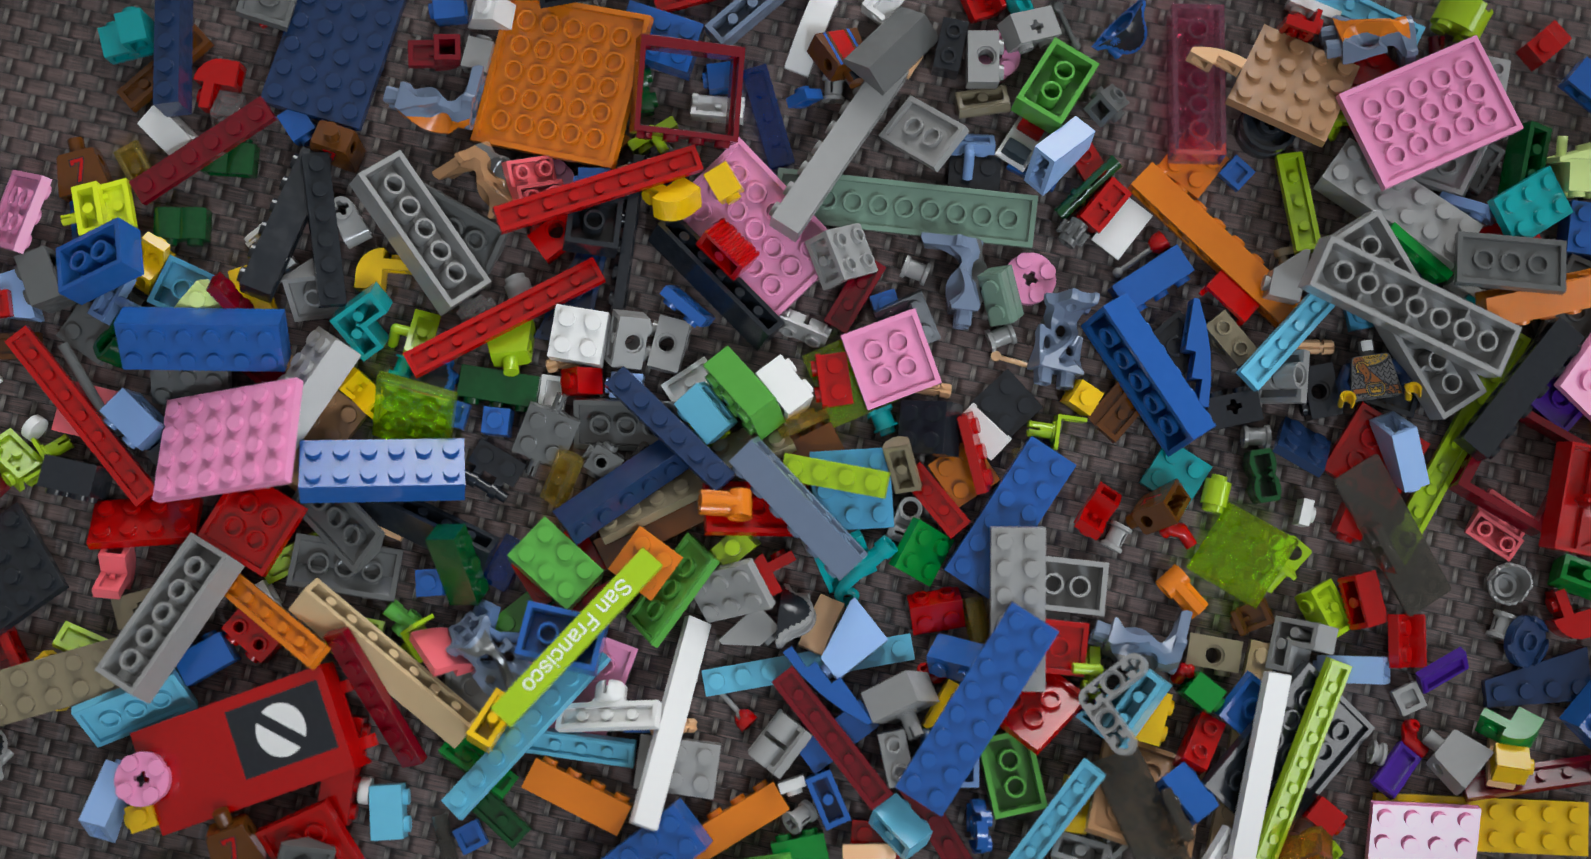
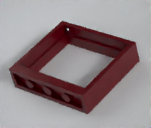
[629,33,745,149]
[1448,411,1587,536]

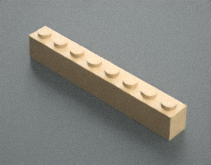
[288,578,479,749]

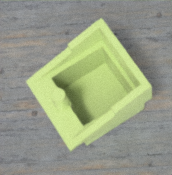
[1546,136,1591,200]

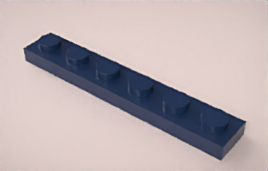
[604,366,735,491]

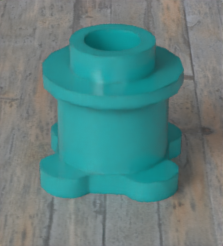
[388,353,413,380]
[866,404,899,437]

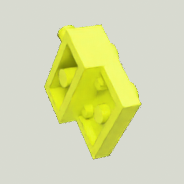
[60,178,138,236]

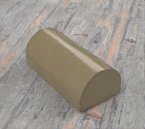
[955,85,1011,119]
[882,436,922,494]

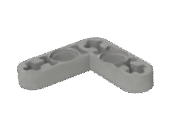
[1079,653,1149,756]

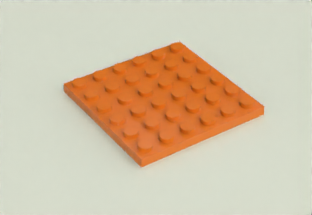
[470,0,654,170]

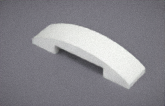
[784,0,839,78]

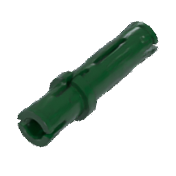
[1054,155,1123,220]

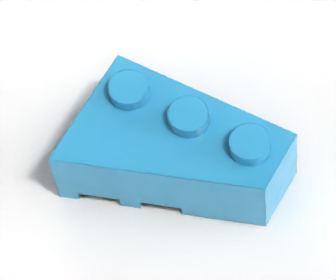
[1075,669,1173,749]

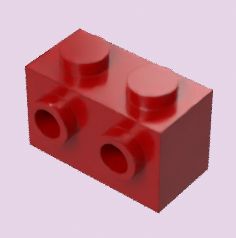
[221,609,283,664]

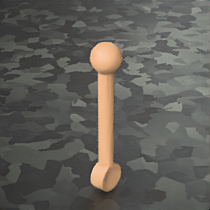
[990,351,1028,368]

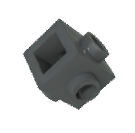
[1083,84,1130,128]
[582,440,625,480]

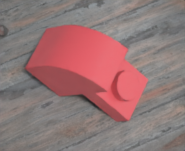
[92,547,136,600]

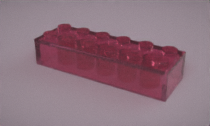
[1166,3,1226,165]

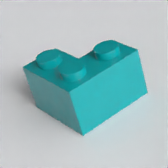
[97,6,154,65]
[329,282,393,362]

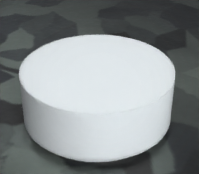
[21,414,48,442]
[357,777,374,805]

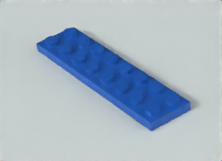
[895,602,1059,817]

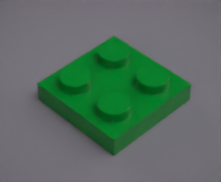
[889,517,954,587]

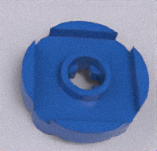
[966,798,993,854]

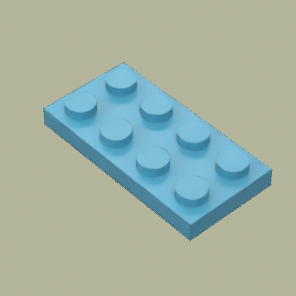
[71,668,198,748]

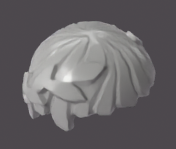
[1487,562,1533,606]

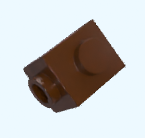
[1230,597,1275,636]

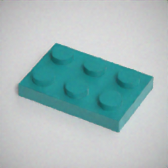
[1487,166,1573,238]

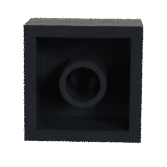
[562,198,624,258]
[898,400,963,458]
[37,454,113,504]

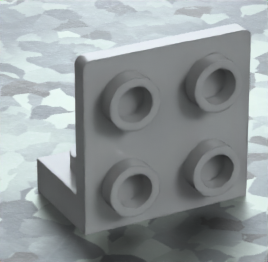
[805,223,878,291]

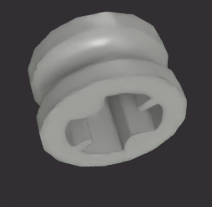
[1366,740,1388,766]

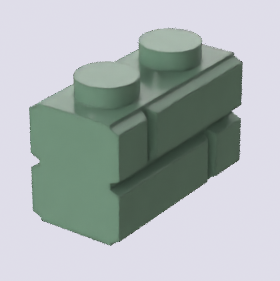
[977,265,1024,326]

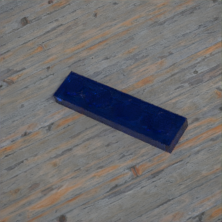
[743,64,795,170]

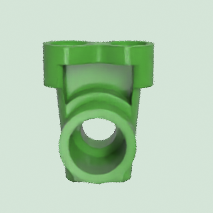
[383,599,423,639]

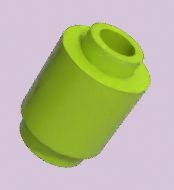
[1200,474,1232,514]

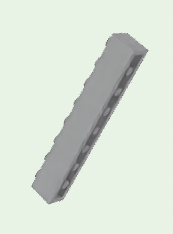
[769,71,909,242]

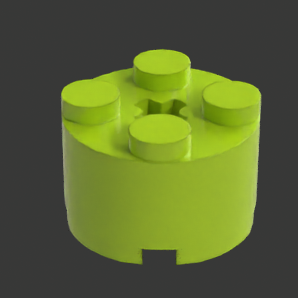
[1430,0,1493,43]

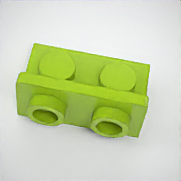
[0,428,43,492]
[1294,578,1350,638]

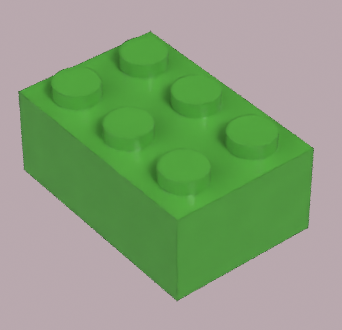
[1011,37,1099,134]
[703,346,786,440]
[507,517,604,610]
[979,730,1047,819]

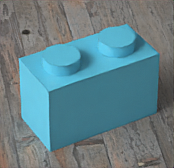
[674,381,738,445]
[369,782,412,841]
[868,793,933,859]

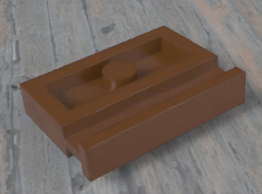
[1085,381,1140,443]

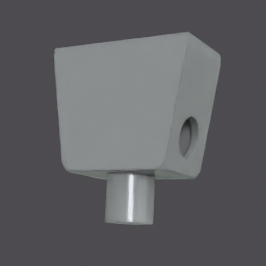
[1421,729,1494,796]

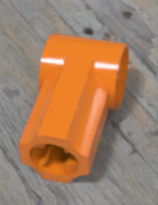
[698,488,752,522]
[1155,564,1209,619]

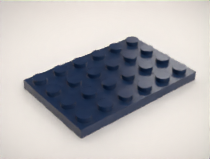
[261,0,407,132]

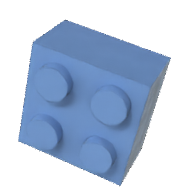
[99,388,165,451]

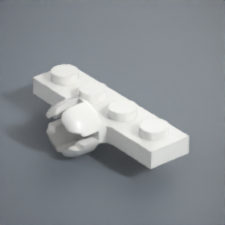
[555,679,662,732]

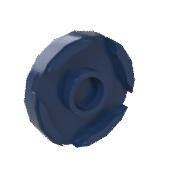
[1504,615,1549,668]

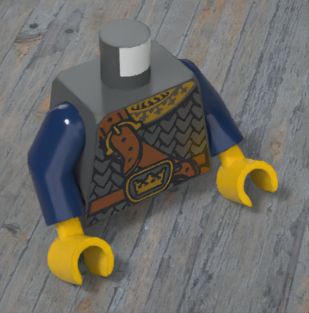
[1335,340,1422,409]

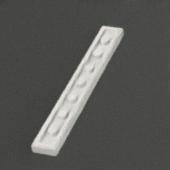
[629,615,712,831]
[1227,671,1292,859]

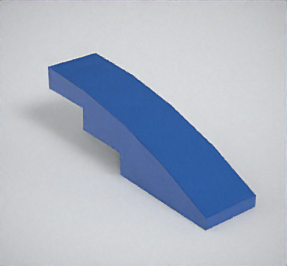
[1180,298,1211,408]
[783,646,873,726]

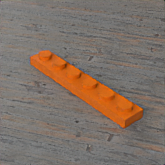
[225,573,331,670]

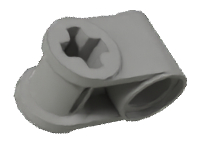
[334,196,373,249]
[886,496,922,543]

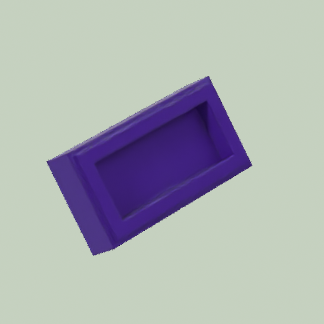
[1415,646,1469,694]
[1370,741,1422,800]

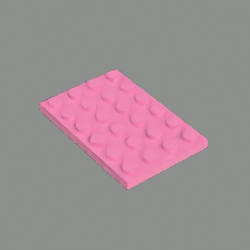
[1335,35,1524,191]
[683,137,828,316]
[152,377,304,503]

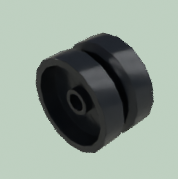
[1234,112,1296,159]

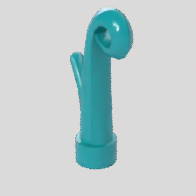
[834,535,898,607]

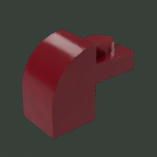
[408,34,461,71]

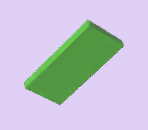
[626,532,720,648]

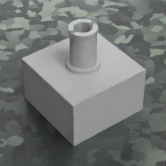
[861,670,940,741]

